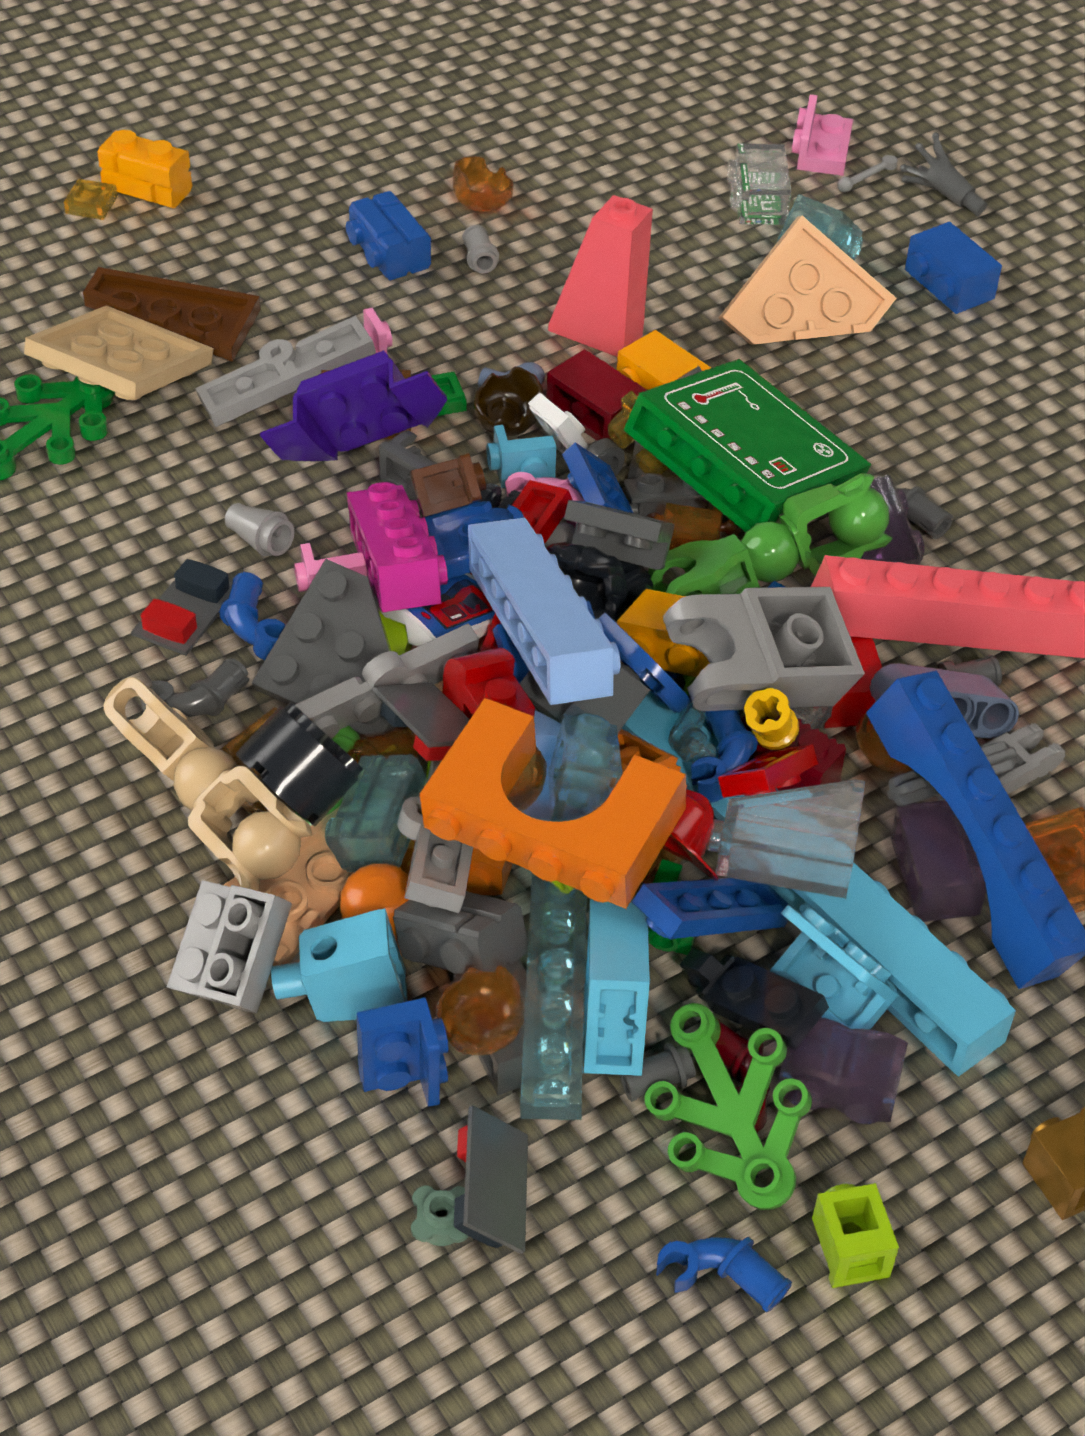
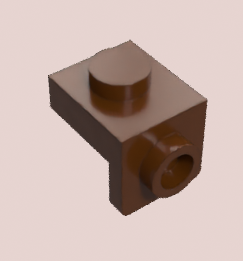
[410,453,486,518]

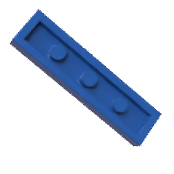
[632,876,793,939]

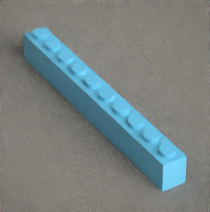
[621,682,1016,1077]

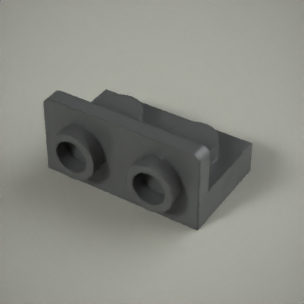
[564,500,675,570]

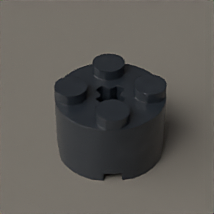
[235,701,363,827]

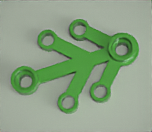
[645,1003,812,1210]

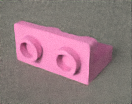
[792,94,853,176]

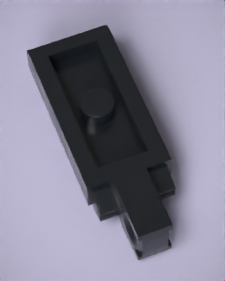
[680,948,829,1050]

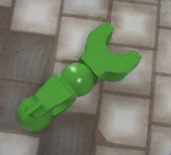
[648,473,892,596]

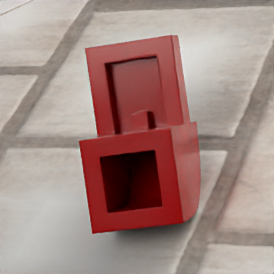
[442,647,535,719]

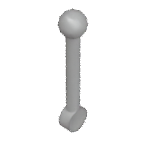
[837,155,898,193]

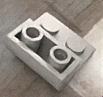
[167,880,292,1014]

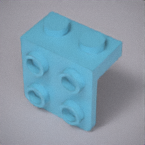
[770,905,899,1047]

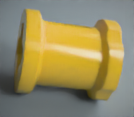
[744,688,799,750]

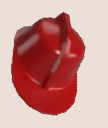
[663,789,719,881]

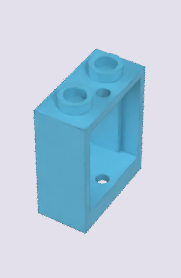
[584,899,650,1076]

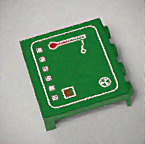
[623,359,872,532]

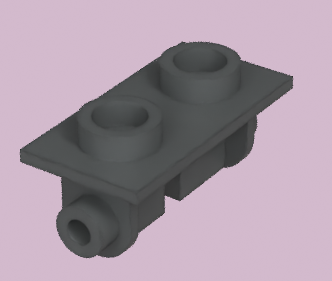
[624,473,720,520]

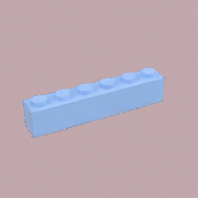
[468,518,621,705]

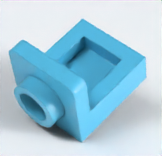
[486,425,556,488]

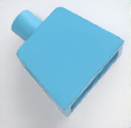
[271,908,408,1022]

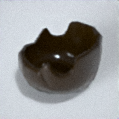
[474,366,543,436]

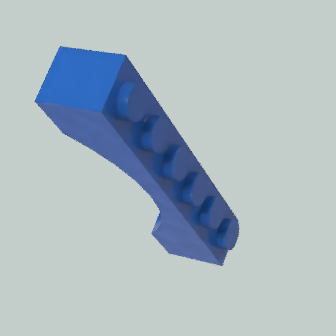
[866,670,1085,989]

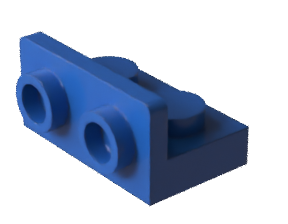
[562,442,634,513]
[356,997,449,1107]

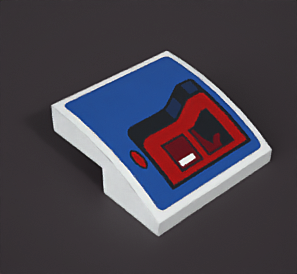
[375,573,495,647]

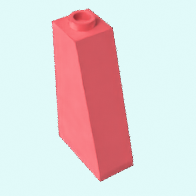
[548,195,653,357]

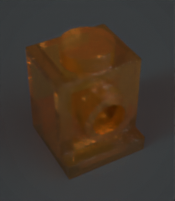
[654,503,723,550]

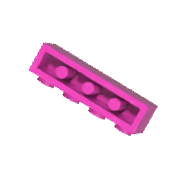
[347,482,448,612]

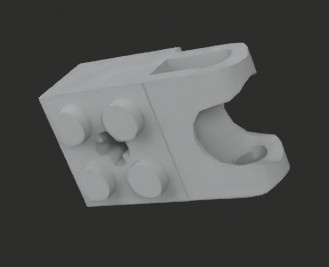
[663,587,865,711]

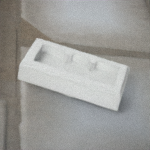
[528,392,589,454]

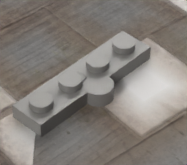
[195,315,376,427]
[295,623,479,743]
[397,760,473,913]

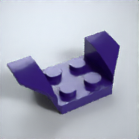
[260,350,447,461]

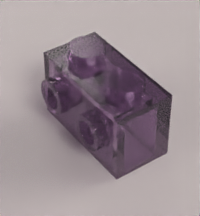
[891,800,987,922]

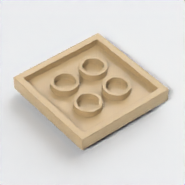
[24,305,214,400]

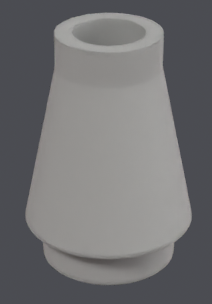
[225,503,295,556]

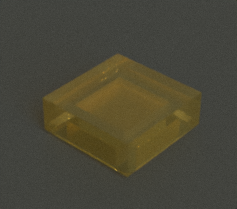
[63,179,118,220]

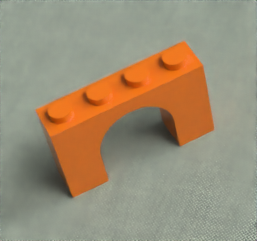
[419,698,686,909]

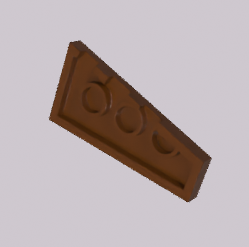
[83,267,261,362]

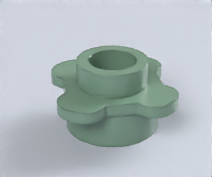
[411,1185,469,1246]

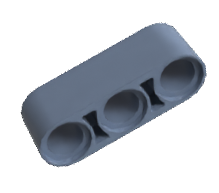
[870,663,1019,739]

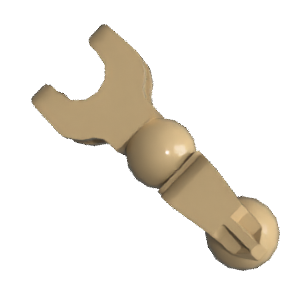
[103,677,312,891]

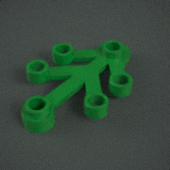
[0,374,115,481]

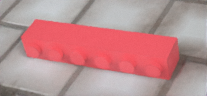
[811,555,1085,658]

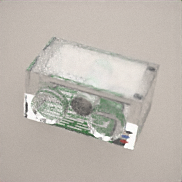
[727,143,791,225]

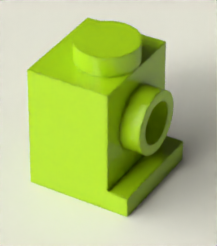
[812,1183,899,1288]

